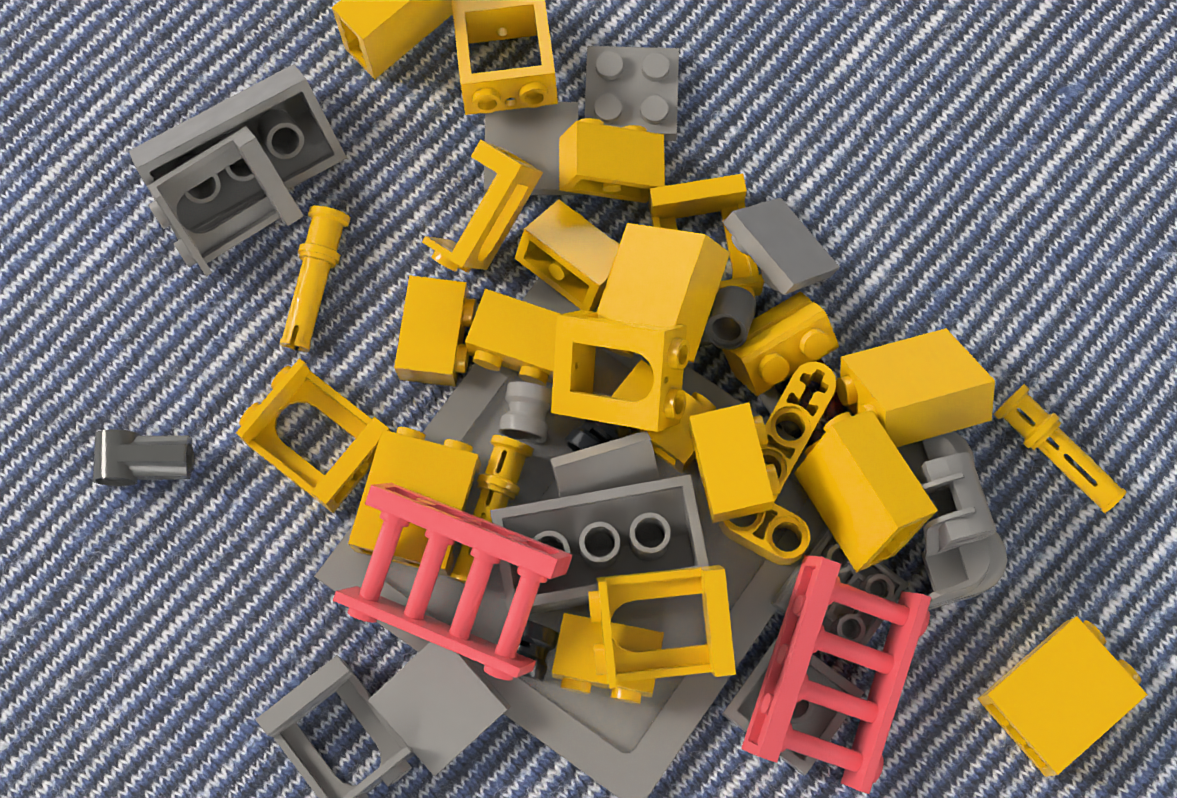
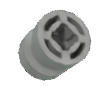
[498,381,552,443]

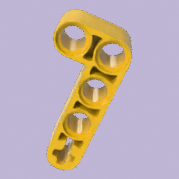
[719,361,837,566]

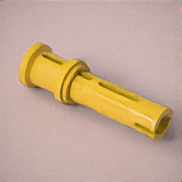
[279,205,351,352]
[993,384,1127,514]
[450,435,534,584]

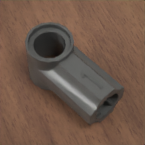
[699,286,757,350]
[93,429,194,486]

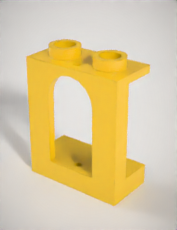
[422,140,544,273]
[648,174,765,298]
[551,310,690,432]
[236,358,390,513]
[588,565,736,688]

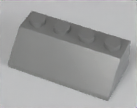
[128,64,347,240]
[490,474,709,615]

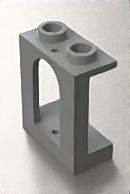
[147,126,304,277]
[255,655,415,798]

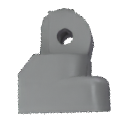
[897,431,1007,610]

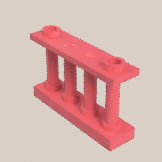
[333,483,573,681]
[741,555,932,794]

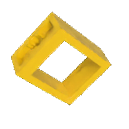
[452,0,558,115]

